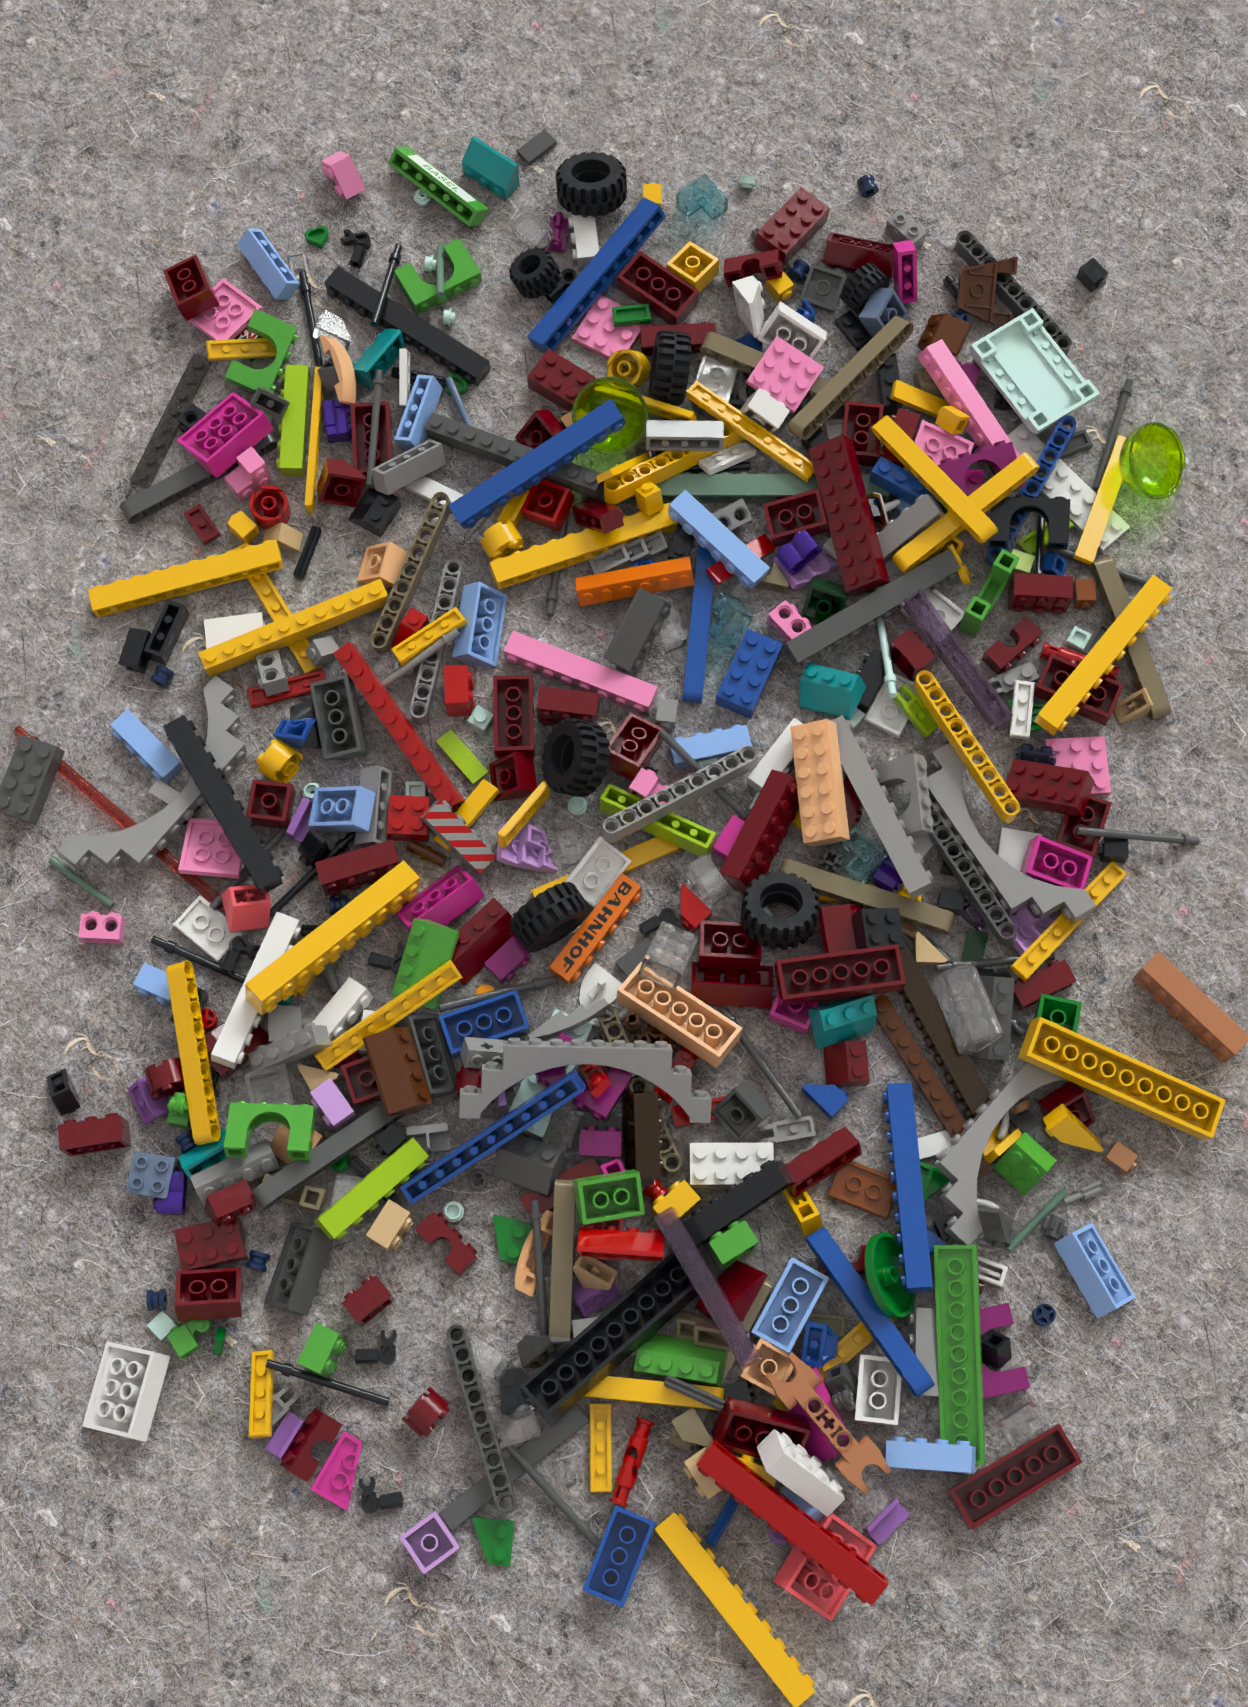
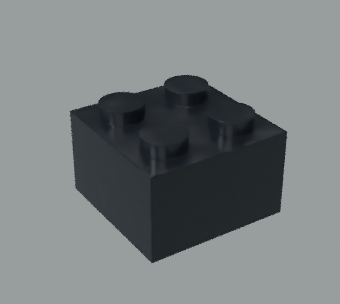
[852,907,905,950]

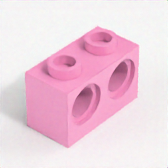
[767,600,812,642]
[78,911,126,944]

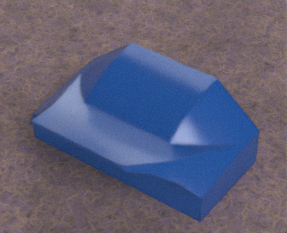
[801,1321,839,1368]

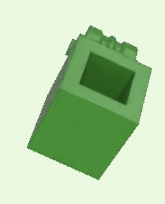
[167,1092,191,1129]
[167,1319,212,1359]

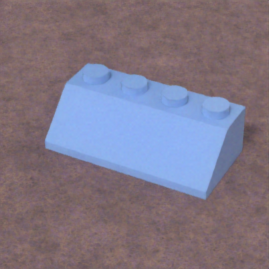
[452,581,508,668]
[1054,1223,1136,1319]

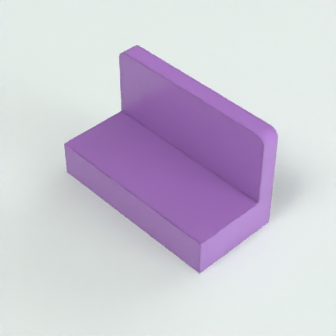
[286,797,318,843]
[127,1078,169,1125]
[572,1282,621,1317]
[265,1411,306,1460]
[863,1498,910,1546]

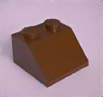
[917,313,972,357]

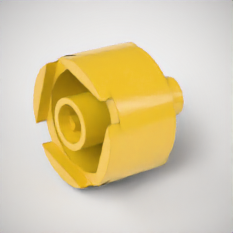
[607,349,651,389]
[479,520,525,561]
[256,739,303,783]

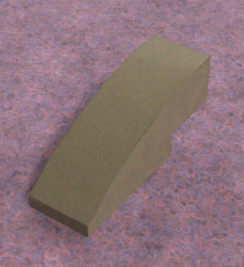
[676,1311,736,1352]

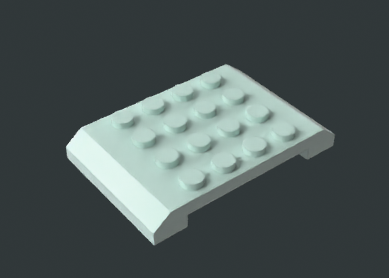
[970,308,1100,434]

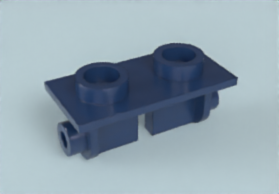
[1014,744,1059,765]

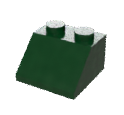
[801,576,849,624]

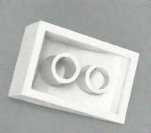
[732,276,766,338]

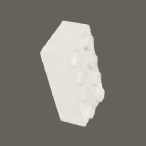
[689,1142,774,1188]
[757,1429,845,1517]

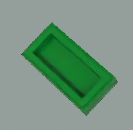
[612,304,651,327]

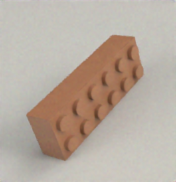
[1134,952,1248,1063]

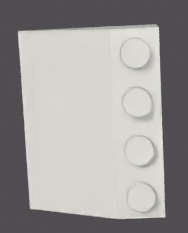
[82,1342,170,1442]

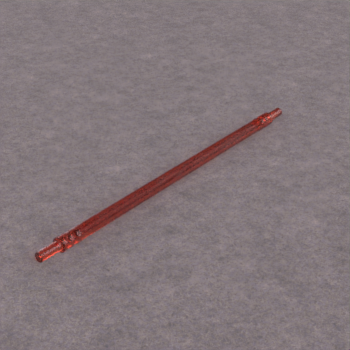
[14,725,226,916]

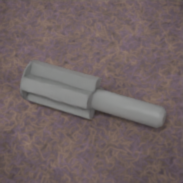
[1063,1180,1105,1205]

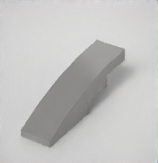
[589,531,670,574]
[528,998,609,1040]

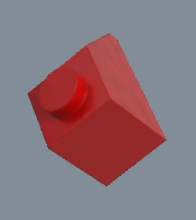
[392,607,429,647]
[680,884,712,933]

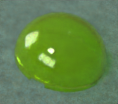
[572,377,648,455]
[1119,422,1186,500]

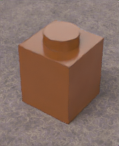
[1073,578,1097,610]

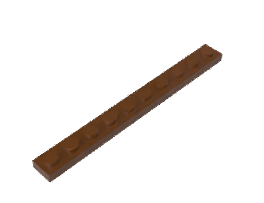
[874,994,995,1180]

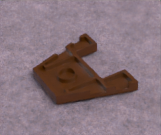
[956,257,1018,327]

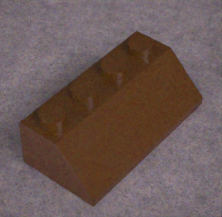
[363,1027,433,1116]

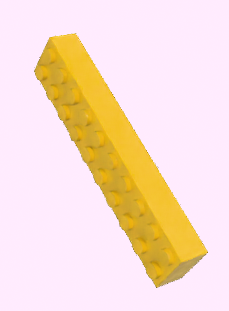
[245,860,420,1016]
[1018,1017,1226,1140]

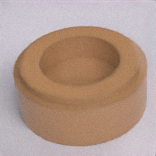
[1010,1099,1031,1115]

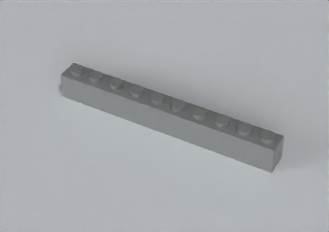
[831,715,934,899]

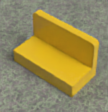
[497,489,530,527]
[982,1123,1023,1164]

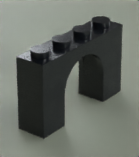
[989,495,1070,550]

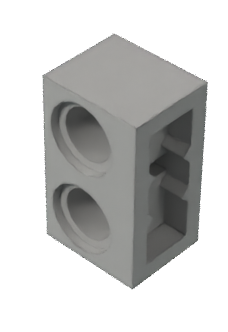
[885,209,926,250]
[711,498,753,532]
[254,649,290,696]

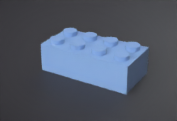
[751,1257,829,1354]

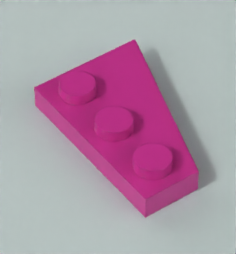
[310,1431,362,1511]

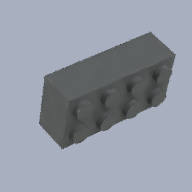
[0,734,65,825]

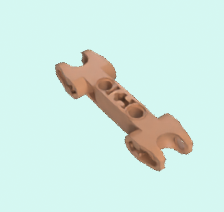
[765,1352,892,1495]

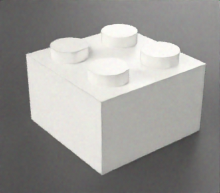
[740,388,790,433]

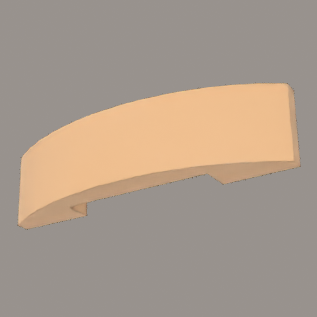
[320,335,356,405]
[515,1210,553,1297]

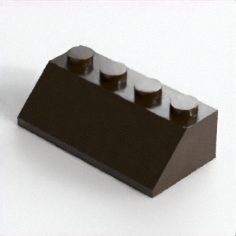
[622,1091,663,1178]

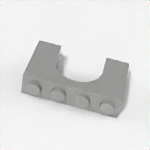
[874,753,933,839]

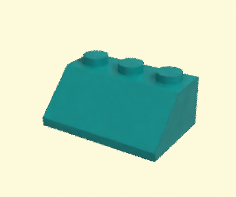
[462,136,520,200]
[353,329,405,391]
[799,663,866,720]
[808,995,877,1049]
[178,1129,229,1184]

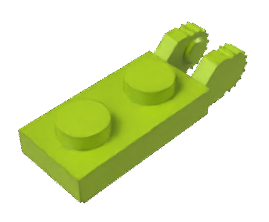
[892,684,939,738]

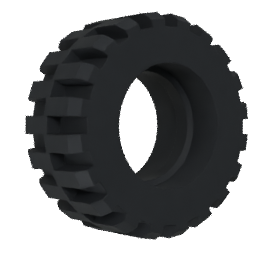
[556,152,627,218]
[649,330,691,406]
[541,718,610,797]
[741,871,820,950]
[510,882,590,952]

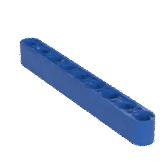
[986,415,1077,567]
[682,544,716,704]
[805,1227,935,1398]

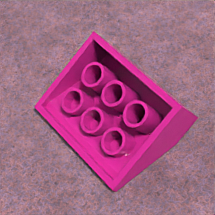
[177,392,273,478]

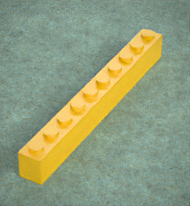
[489,503,678,590]
[88,540,285,618]
[1034,575,1172,736]
[198,579,388,678]
[654,1512,816,1707]

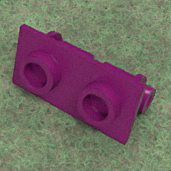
[547,212,568,252]

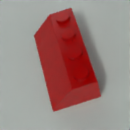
[577,1225,664,1262]

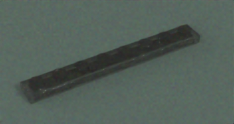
[130,353,212,489]

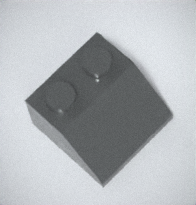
[711,1079,774,1143]

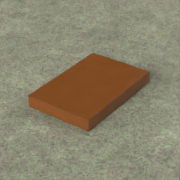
[827,1161,895,1220]

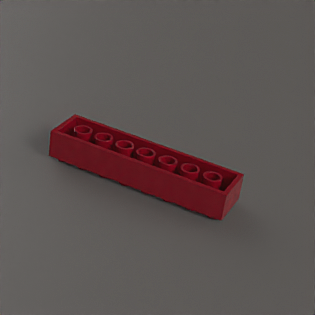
[809,434,890,596]

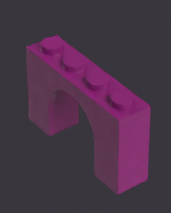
[938,440,1025,496]
[535,1032,633,1121]
[980,1303,1030,1399]

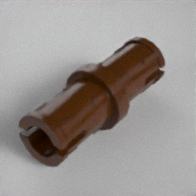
[406,838,447,868]
[624,1012,640,1033]

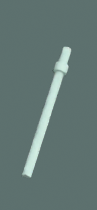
[876,617,897,698]

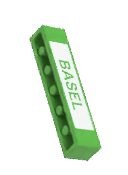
[388,146,489,227]

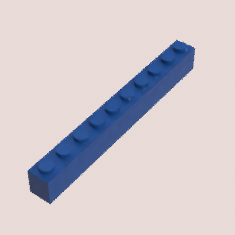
[527,198,666,353]
[448,399,627,529]
[400,1069,586,1205]
[882,1083,933,1293]

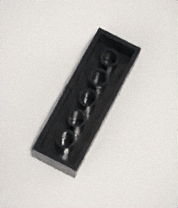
[670,1159,796,1254]

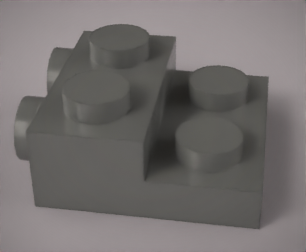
[799,262,847,312]

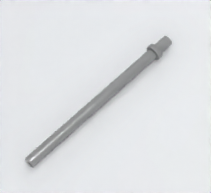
[358,628,460,707]

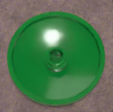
[865,1232,915,1319]

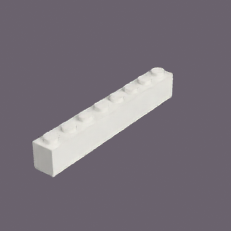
[211,912,301,1070]

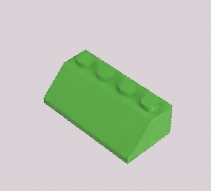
[391,918,460,1009]
[634,1334,728,1388]

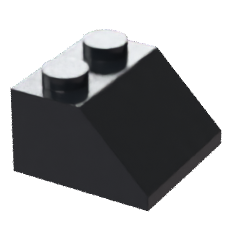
[348,488,401,538]

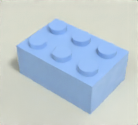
[308,786,376,833]

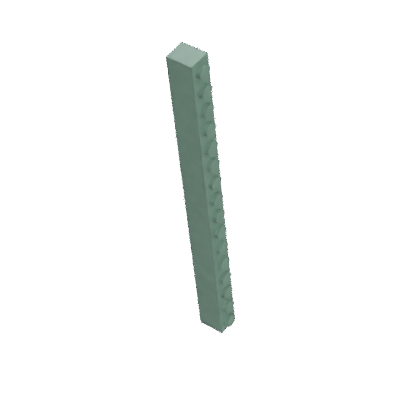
[582,472,889,503]

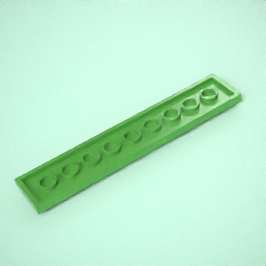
[934,1245,986,1465]

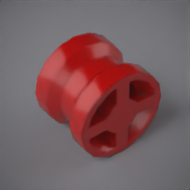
[201,1008,218,1031]
[642,1179,668,1204]

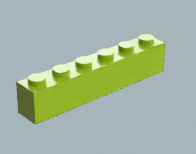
[276,365,311,477]
[600,783,716,859]
[314,1137,429,1240]

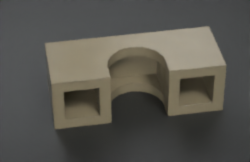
[262,1173,328,1214]

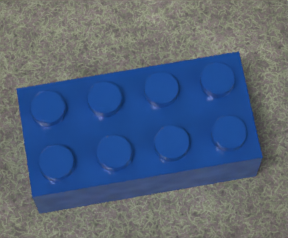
[715,629,783,719]
[439,990,530,1059]
[583,1505,656,1607]

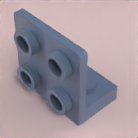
[126,1151,180,1199]

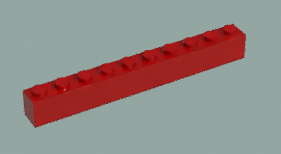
[333,642,465,812]
[696,1439,888,1605]

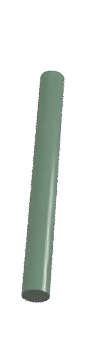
[436,245,444,298]
[48,856,115,909]
[1005,1188,1068,1253]

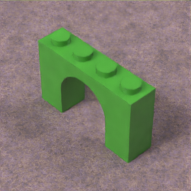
[394,238,482,315]
[225,309,299,394]
[959,549,1019,638]
[223,1101,316,1161]

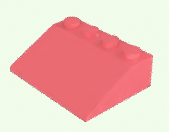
[773,1513,877,1622]

